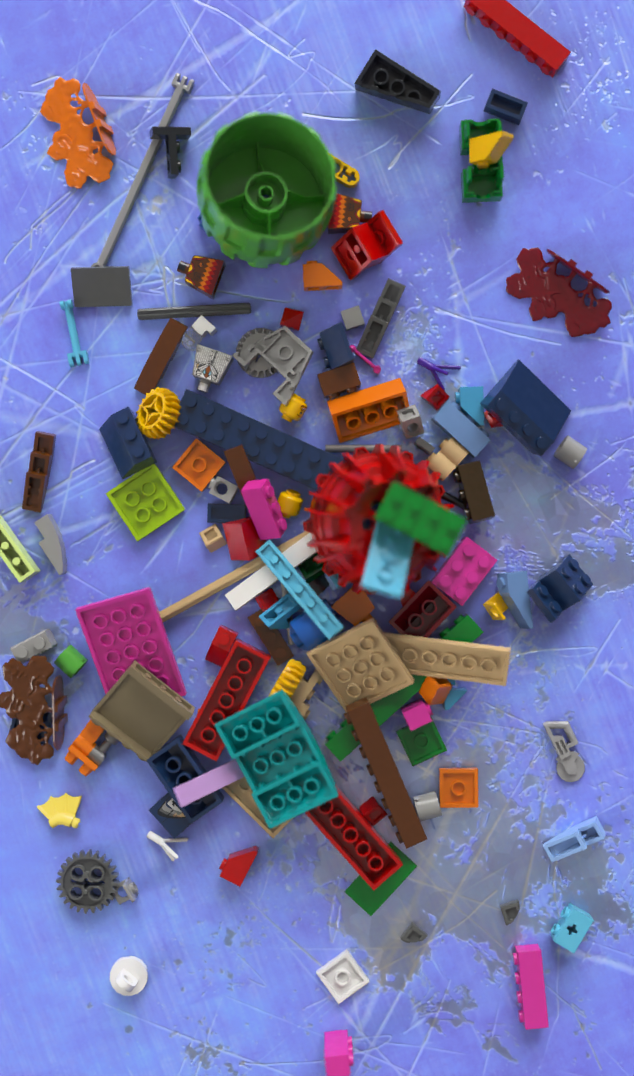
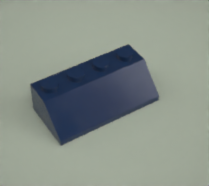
[146,735,224,824]

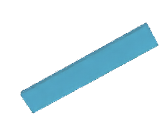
[255,539,344,641]

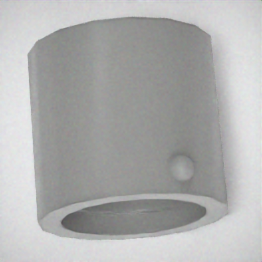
[554,436,587,469]
[413,791,442,822]

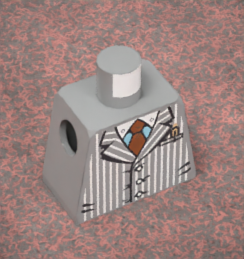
[192,344,234,393]

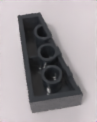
[354,49,441,114]

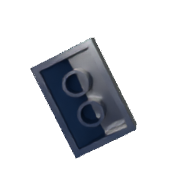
[99,407,157,479]

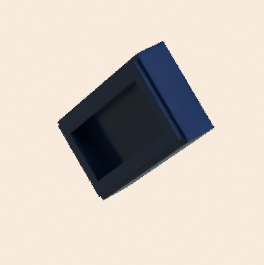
[207,503,246,523]

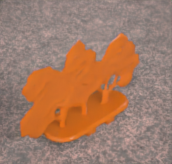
[40,77,116,189]

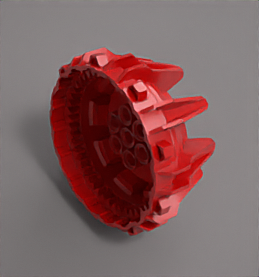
[303,444,454,595]

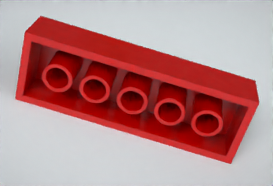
[182,638,271,762]
[304,784,403,890]

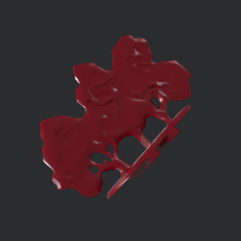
[506,247,612,337]

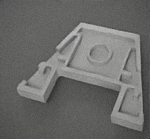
[232,326,313,406]

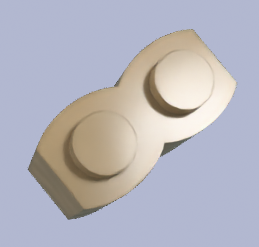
[426,437,470,482]

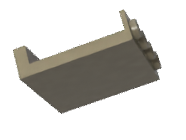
[89,660,195,762]

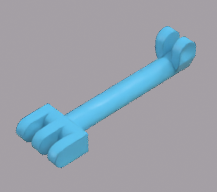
[60,299,89,367]

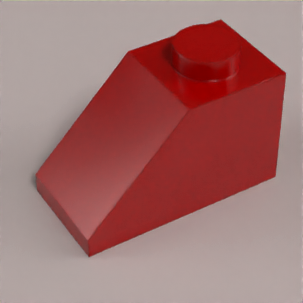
[205,625,238,667]
[219,846,259,887]

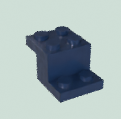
[527,554,593,623]

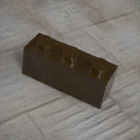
[453,460,495,524]

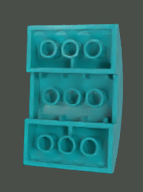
[214,689,339,829]

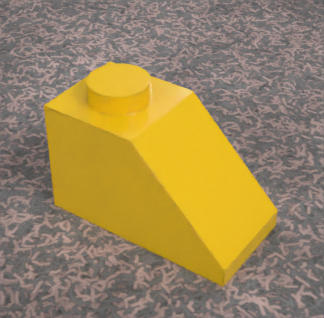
[469,131,513,168]

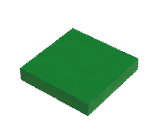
[396,716,447,766]

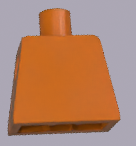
[331,586,377,626]

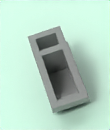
[34,514,67,575]

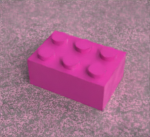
[430,536,498,606]

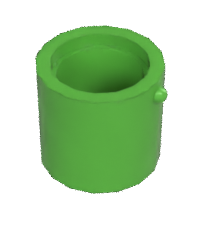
[54,645,88,678]

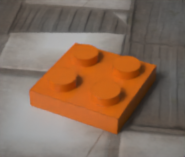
[172,438,226,492]
[439,767,478,808]

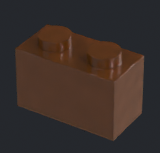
[317,363,361,400]

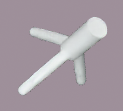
[147,831,188,861]

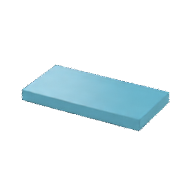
[360,520,414,599]

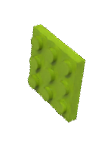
[105,464,186,541]

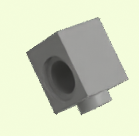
[397,405,424,439]
[208,476,239,504]

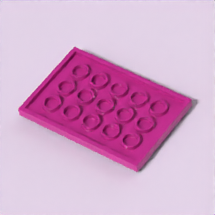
[75,587,187,697]

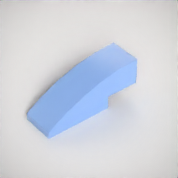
[543,816,605,862]

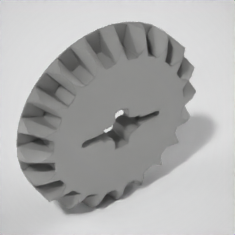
[236,328,278,378]

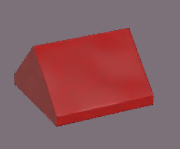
[222,517,266,560]

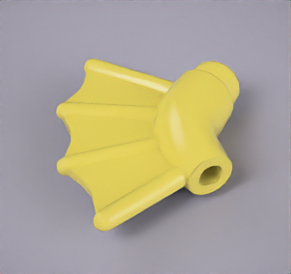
[37,793,82,828]

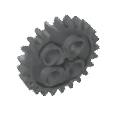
[56,849,120,914]

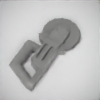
[543,721,585,782]

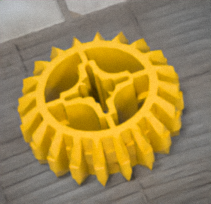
[135,387,182,440]
[269,659,306,698]

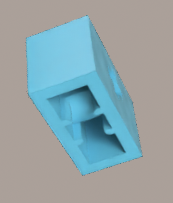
[551,903,594,953]

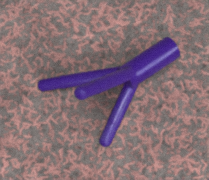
[417,357,461,391]

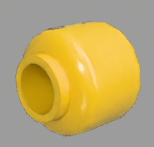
[279,394,307,422]
[277,489,303,519]

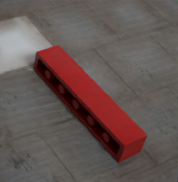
[464,0,571,78]

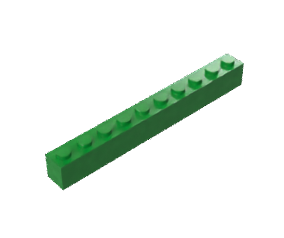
[325,614,483,762]

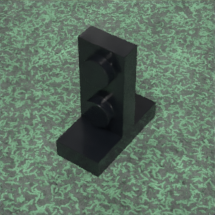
[150,127,191,179]

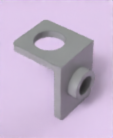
[113,877,139,904]

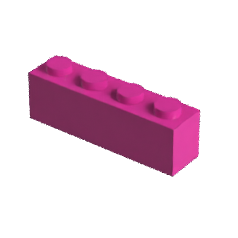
[513,944,549,1030]

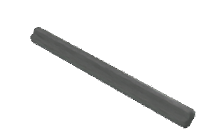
[137,303,251,320]

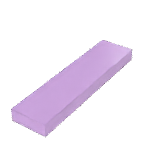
[173,759,245,807]

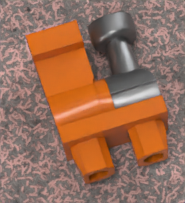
[65,719,119,776]

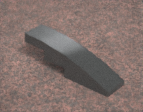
[356,278,406,358]

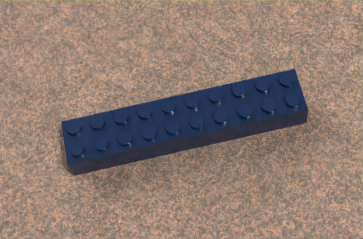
[174,389,344,491]

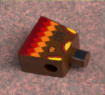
[328,193,372,234]
[177,255,226,299]

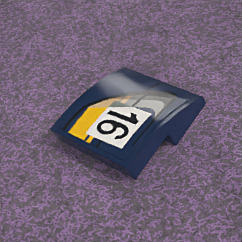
[149,793,190,839]

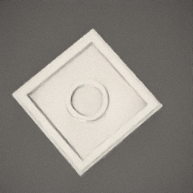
[316,949,370,1004]

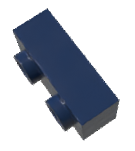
[484,88,528,125]

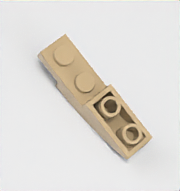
[290,669,323,720]

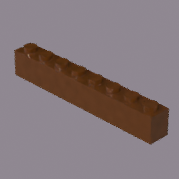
[344,697,427,849]

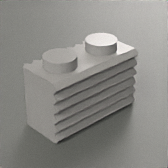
[10,629,57,663]

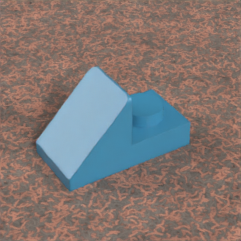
[259,593,301,629]
[443,679,467,710]

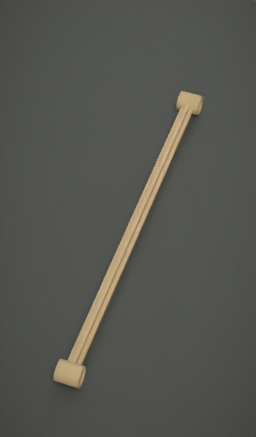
[159,500,378,622]

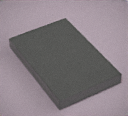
[71,266,133,307]

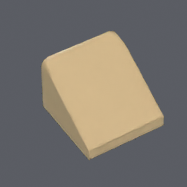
[199,523,227,552]

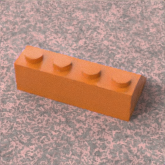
[327,378,409,443]

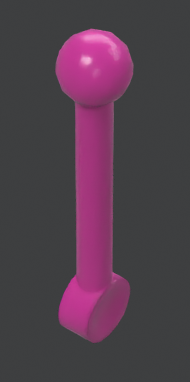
[350,345,381,374]

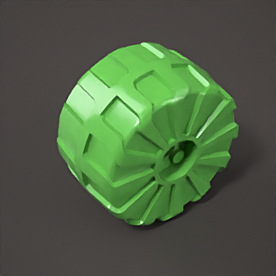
[197,112,337,268]

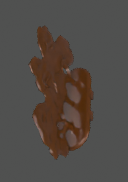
[0,656,68,765]

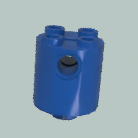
[289,599,345,651]

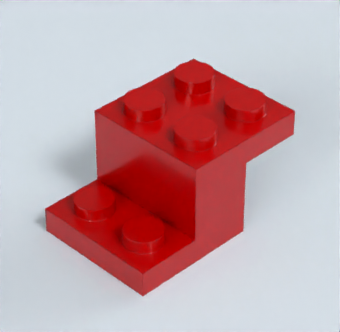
[331,210,403,280]

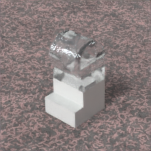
[181,315,217,351]

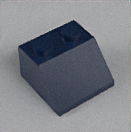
[317,322,354,370]

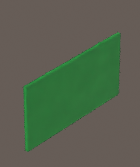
[344,841,417,916]

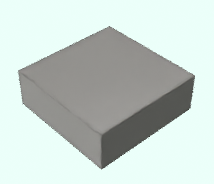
[341,305,365,330]

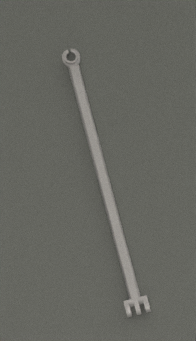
[91,73,195,267]

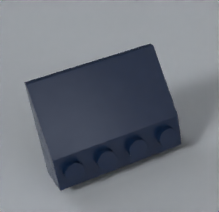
[480,360,571,456]

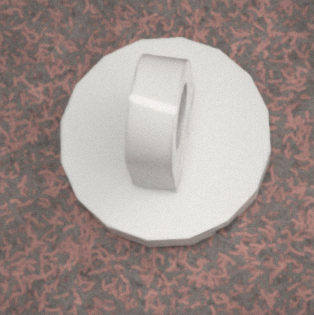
[110,956,148,996]

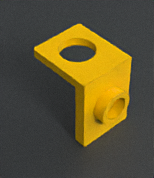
[483,591,508,620]

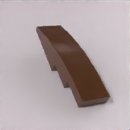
[134,318,188,395]
[22,431,56,513]
[224,444,257,509]

